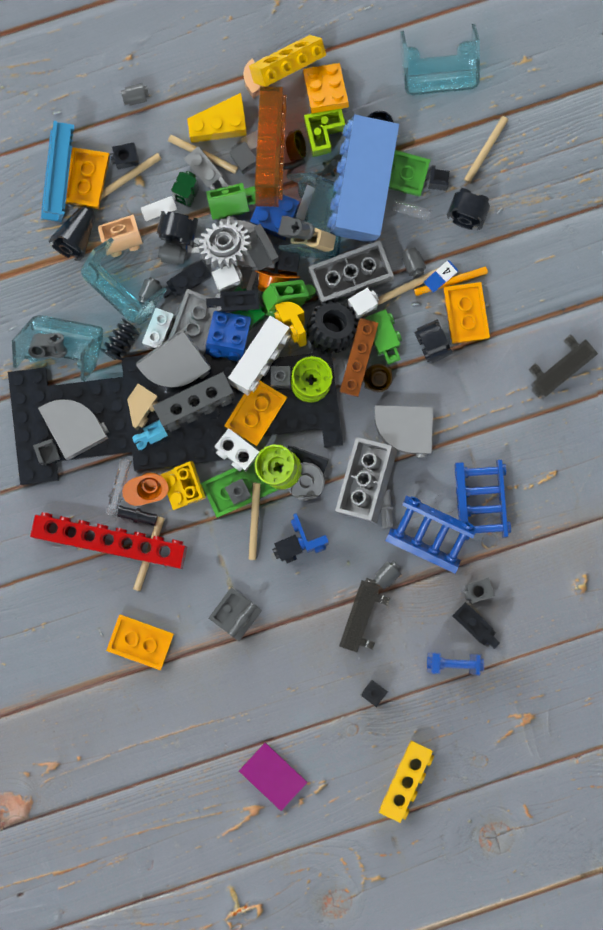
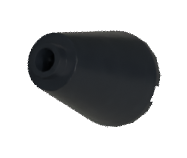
[49,206,95,261]

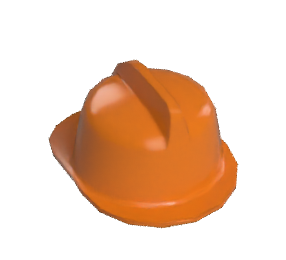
[255,270,300,292]
[122,473,168,506]

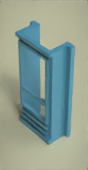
[40,121,74,222]

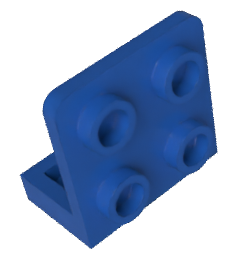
[206,311,251,361]
[291,513,329,553]

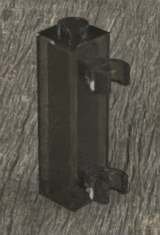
[528,334,598,399]
[339,578,390,652]

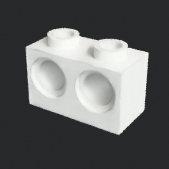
[211,263,243,293]
[347,287,379,322]
[142,308,175,350]
[214,428,259,472]

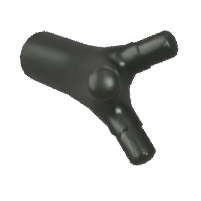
[278,158,306,178]
[316,160,338,180]

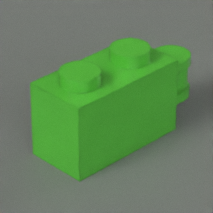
[206,183,260,220]
[261,280,316,312]
[365,309,402,365]

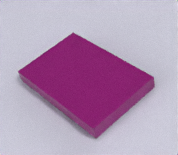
[239,742,308,811]

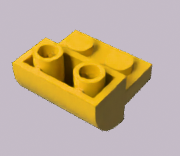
[274,302,307,347]
[160,461,206,510]

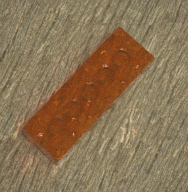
[255,86,287,207]

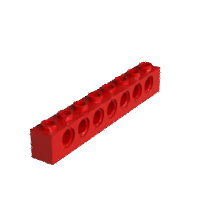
[30,512,187,569]

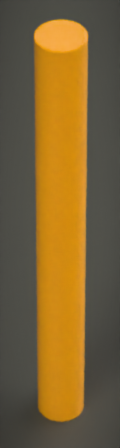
[414,266,488,296]

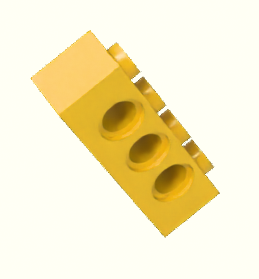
[249,35,327,87]
[378,740,434,823]

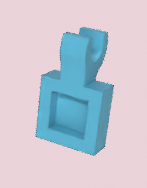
[132,420,168,450]

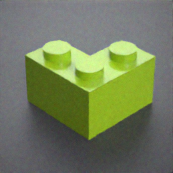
[304,109,345,157]

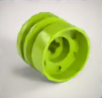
[290,356,332,403]
[255,444,302,490]

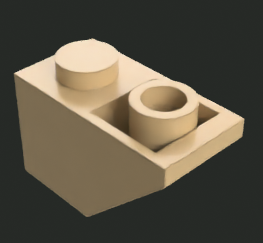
[127,384,159,430]

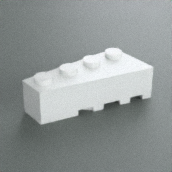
[228,316,291,395]

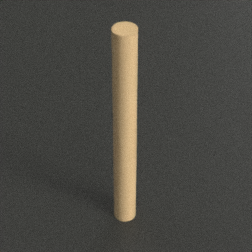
[464,116,508,183]
[168,135,238,174]
[101,153,161,200]
[378,267,440,305]
[249,483,261,560]
[133,516,165,591]

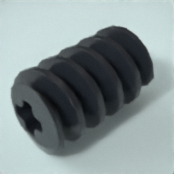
[100,318,140,360]

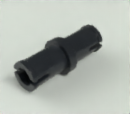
[117,505,157,526]

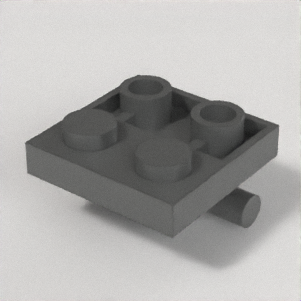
[208,587,262,641]

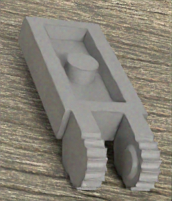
[184,146,229,190]

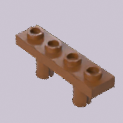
[340,318,379,397]

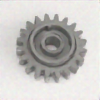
[198,220,252,269]

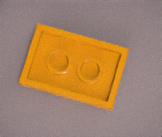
[303,63,349,114]
[66,147,110,209]
[443,282,490,344]
[224,380,287,447]
[106,614,174,670]

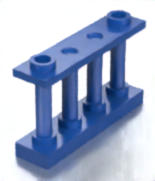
[454,460,511,540]
[385,495,477,574]
[427,653,484,675]

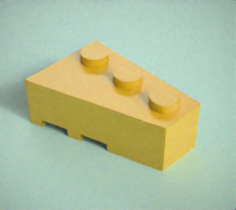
[187,93,247,143]

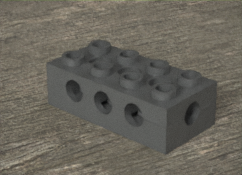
[153,372,235,432]

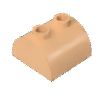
[98,214,143,257]

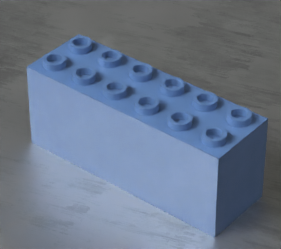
[327,114,399,243]

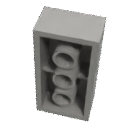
[308,240,394,304]
[335,437,397,524]

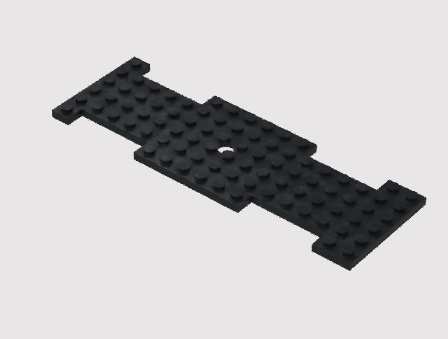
[8,342,343,486]

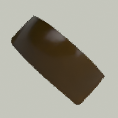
[285,130,307,161]
[364,364,392,392]

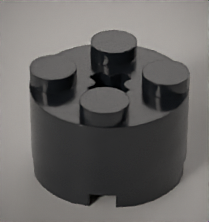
[447,188,490,230]
[157,211,198,246]
[414,319,453,363]

